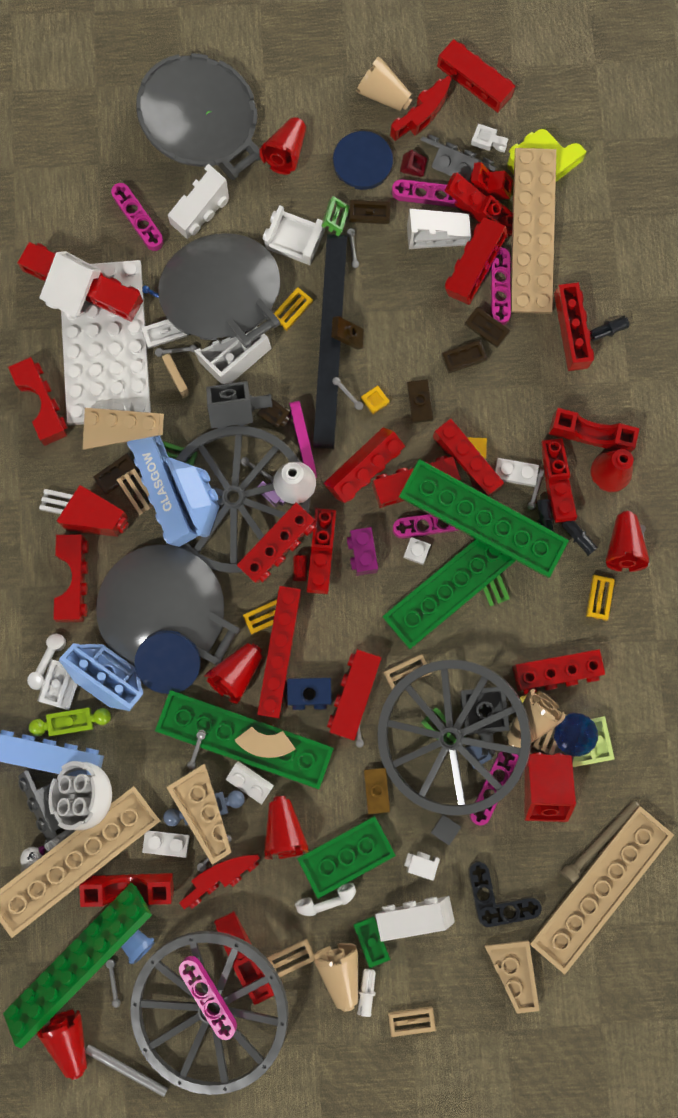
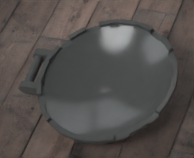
[136,53,261,180]
[158,233,281,348]
[96,545,241,667]

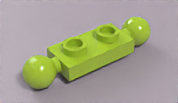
[28,707,111,737]

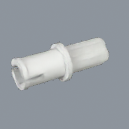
[357,968,376,1017]

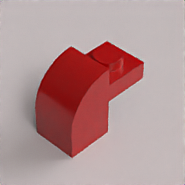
[471,162,513,200]

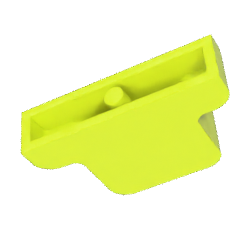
[507,129,587,182]

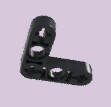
[468,861,542,927]

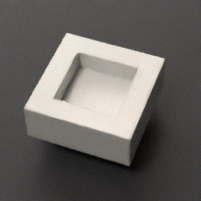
[403,537,431,565]

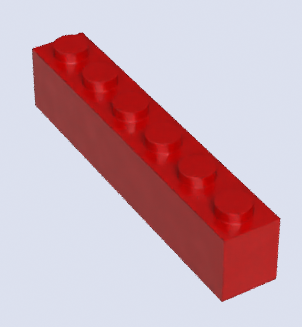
[17,242,143,322]
[257,586,301,719]

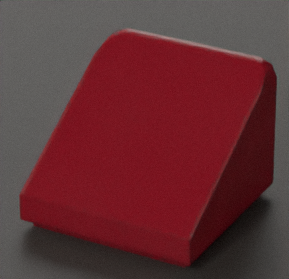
[400,150,427,177]

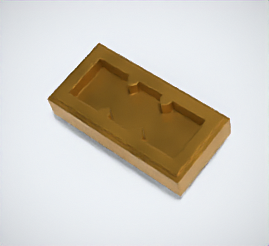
[364,768,390,814]

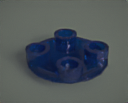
[554,713,598,757]

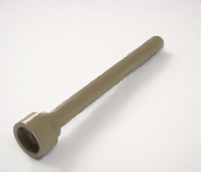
[560,801,640,884]

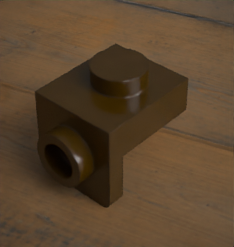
[257,398,291,429]

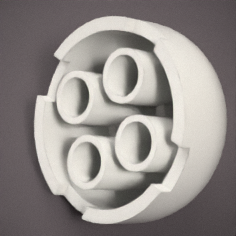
[48,761,112,830]

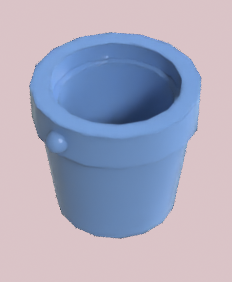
[121,929,155,964]

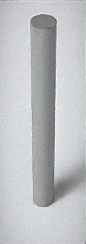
[85,1044,168,1097]

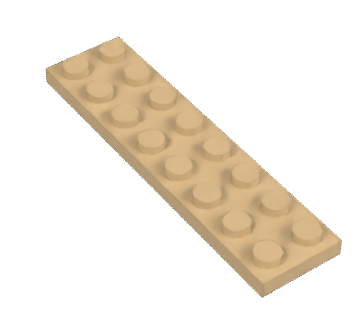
[511,148,556,314]
[0,786,160,938]
[529,806,674,975]

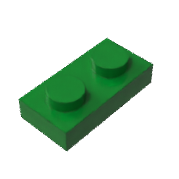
[353,916,390,968]

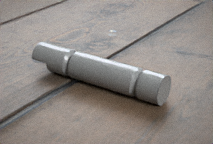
[44,830,76,852]

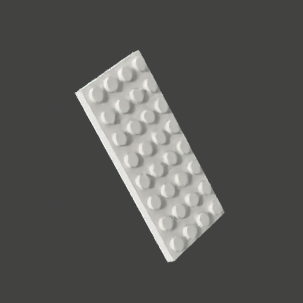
[61,260,151,426]

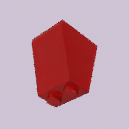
[56,485,129,537]
[524,752,576,822]

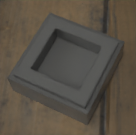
[430,814,461,845]

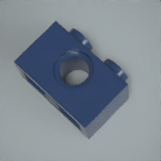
[287,678,331,710]

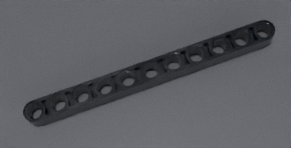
[313,234,347,449]

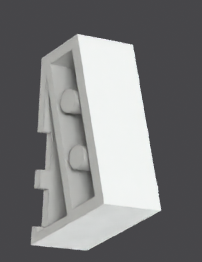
[168,164,229,239]
[407,209,471,249]
[194,326,272,385]
[375,896,455,942]

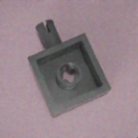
[206,381,272,429]
[459,687,510,755]

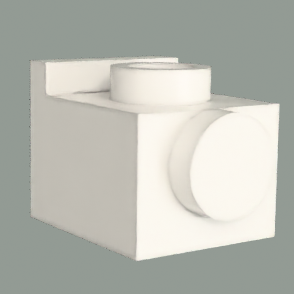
[404,851,440,880]

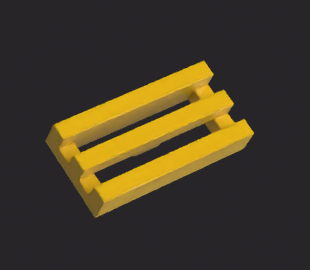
[274,287,313,331]
[586,575,615,621]
[243,600,277,635]

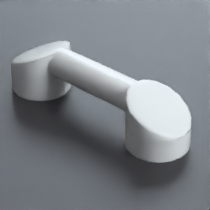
[27,633,66,690]
[295,883,356,916]

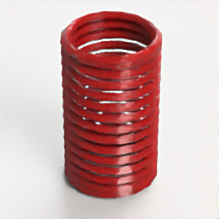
[293,555,307,581]

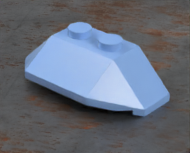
[165,457,219,537]
[59,643,143,711]

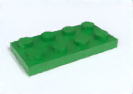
[297,816,396,899]

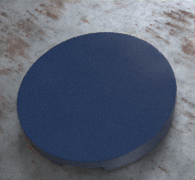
[333,131,393,190]
[134,630,201,694]

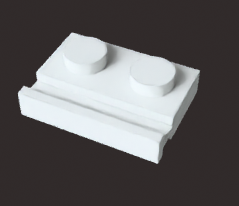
[37,659,77,710]

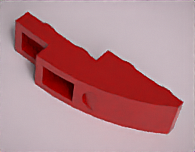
[390,76,451,141]
[444,172,513,236]
[541,438,577,523]
[307,508,336,594]
[179,854,261,910]
[214,911,274,1006]

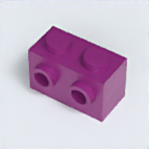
[347,527,378,576]

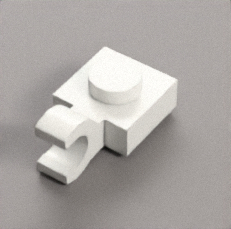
[471,124,508,153]

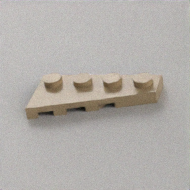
[83,408,164,450]
[166,764,232,865]

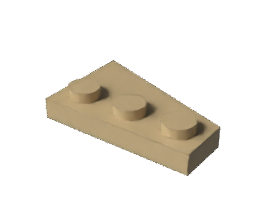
[485,940,540,1013]

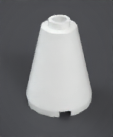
[273,462,316,504]

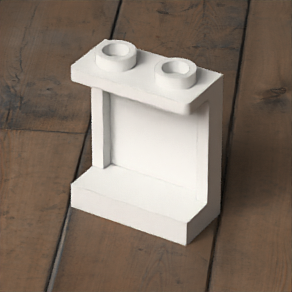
[263,205,325,265]
[39,251,101,318]

